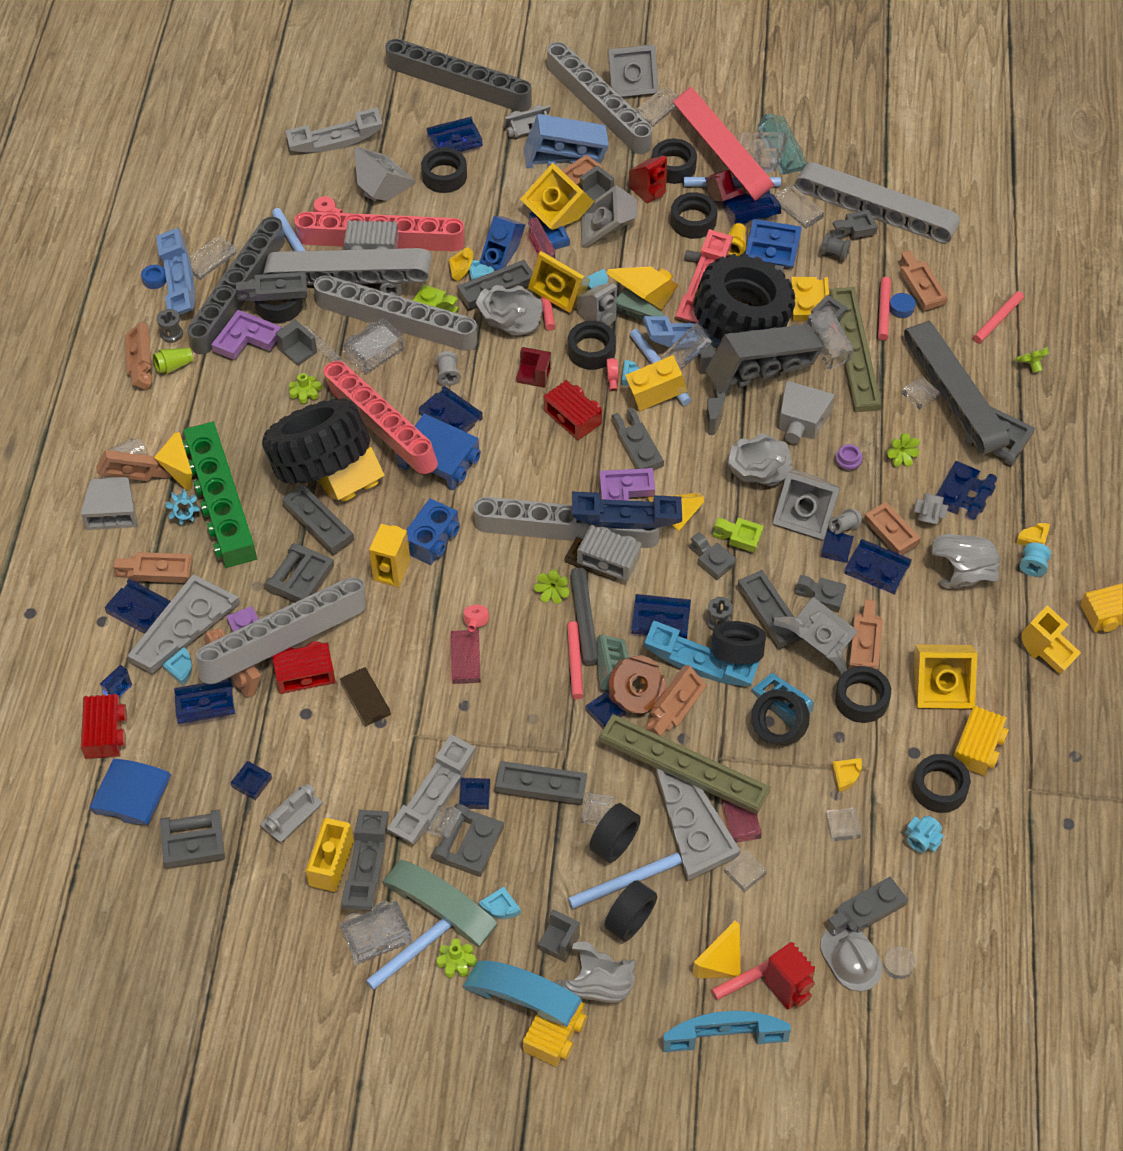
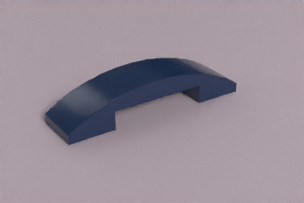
[572,491,682,529]

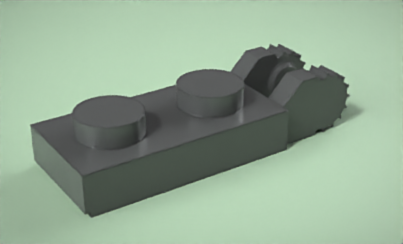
[611,408,664,470]

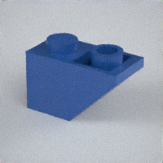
[480,216,526,270]

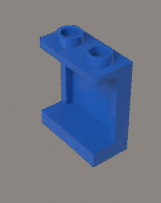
[397,414,481,490]

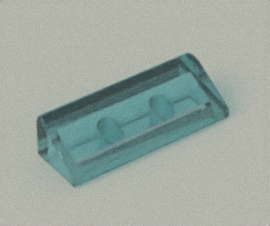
[758,113,807,174]

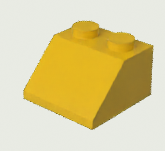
[528,251,590,313]
[317,447,385,502]
[914,644,978,708]

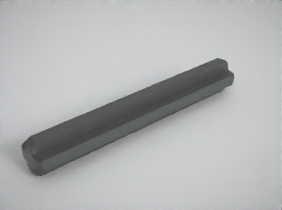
[571,568,598,666]

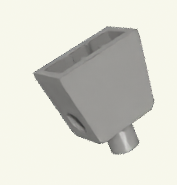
[779,381,835,444]
[81,476,138,530]

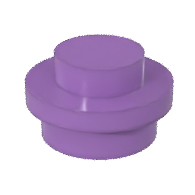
[835,444,862,470]

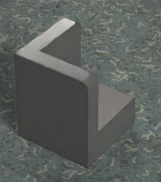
[580,165,614,200]
[275,320,317,366]
[538,910,580,962]

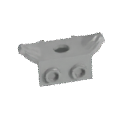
[774,597,858,676]

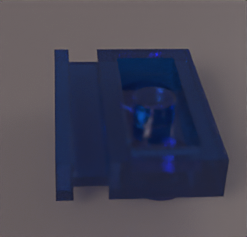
[426,116,483,152]
[723,190,781,224]
[418,386,483,432]
[844,539,912,595]
[104,579,171,634]
[631,594,691,639]
[174,678,236,724]

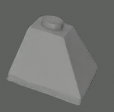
[354,147,416,201]
[581,185,637,248]
[772,469,840,540]

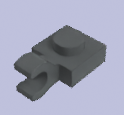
[831,210,878,240]
[689,532,737,580]
[795,575,847,613]

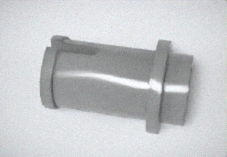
[828,508,862,534]

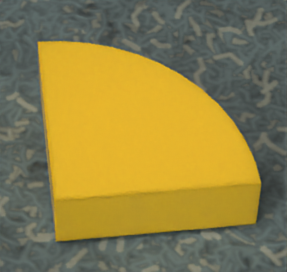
[448,247,473,282]
[1016,523,1050,546]
[832,758,862,792]

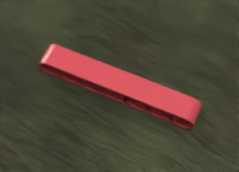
[672,86,775,201]
[294,212,465,251]
[323,361,438,474]

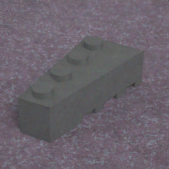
[706,324,824,393]

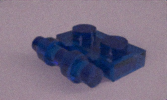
[936,461,997,519]

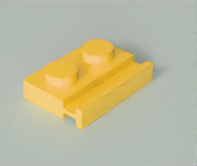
[791,277,829,322]

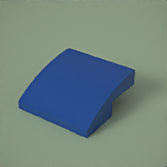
[745,219,802,268]
[89,758,171,825]

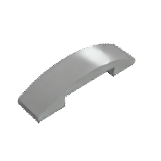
[286,107,383,152]
[387,734,476,845]

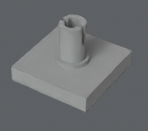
[608,44,658,97]

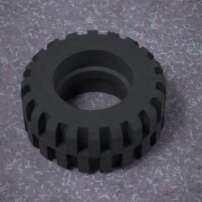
[693,254,796,343]
[262,398,370,484]

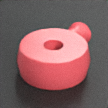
[313,196,343,213]
[606,358,618,391]
[463,604,489,632]

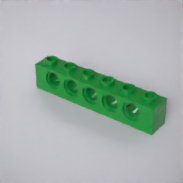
[182,421,257,568]

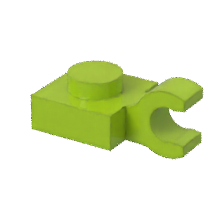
[413,284,459,313]
[712,518,764,553]

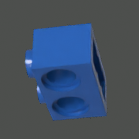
[407,498,460,565]

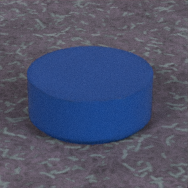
[141,265,167,289]
[890,293,916,318]

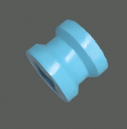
[1020,543,1051,577]

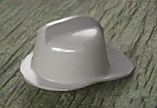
[820,929,882,992]

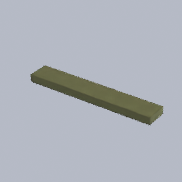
[829,287,881,412]
[599,714,771,815]

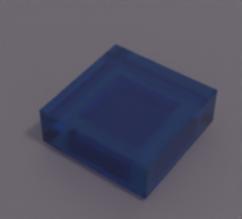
[821,530,854,563]
[100,665,132,697]
[585,690,626,729]
[230,760,273,801]
[459,778,491,809]

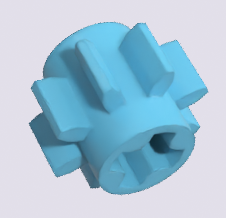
[165,489,200,524]
[905,816,944,853]

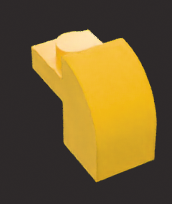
[1022,605,1081,674]

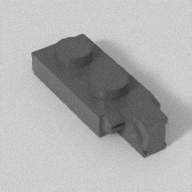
[236,272,308,301]
[826,876,908,937]

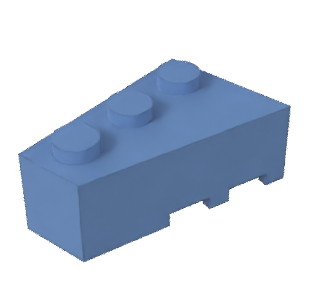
[523,114,609,168]

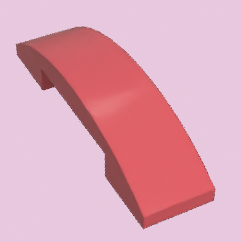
[675,229,733,323]

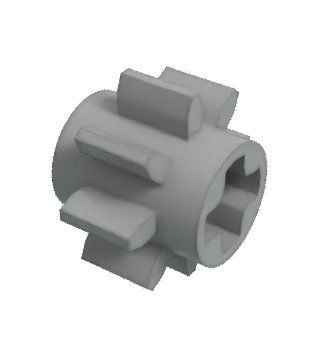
[914,493,948,524]

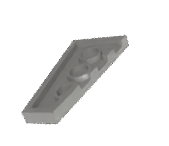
[127,574,240,673]
[656,769,741,881]

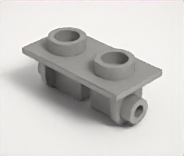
[503,105,551,138]
[260,784,323,843]

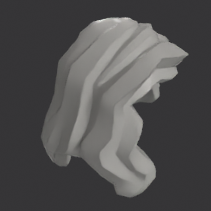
[476,285,543,335]
[728,433,793,486]
[932,534,1000,589]
[557,942,636,1003]

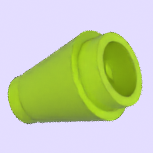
[153,347,193,374]

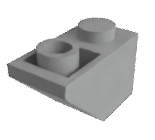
[578,283,617,326]

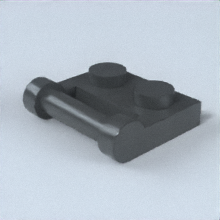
[964,406,1035,466]
[263,543,334,602]
[431,804,504,877]
[160,809,225,868]

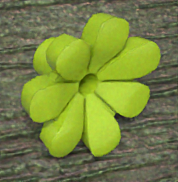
[1015,347,1049,373]
[289,373,322,404]
[887,433,920,467]
[534,569,570,604]
[436,939,477,978]

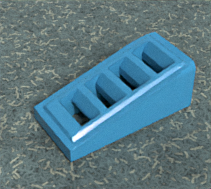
[752,673,814,728]

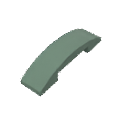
[382,859,498,948]

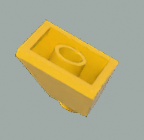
[520,163,595,230]
[606,266,678,310]

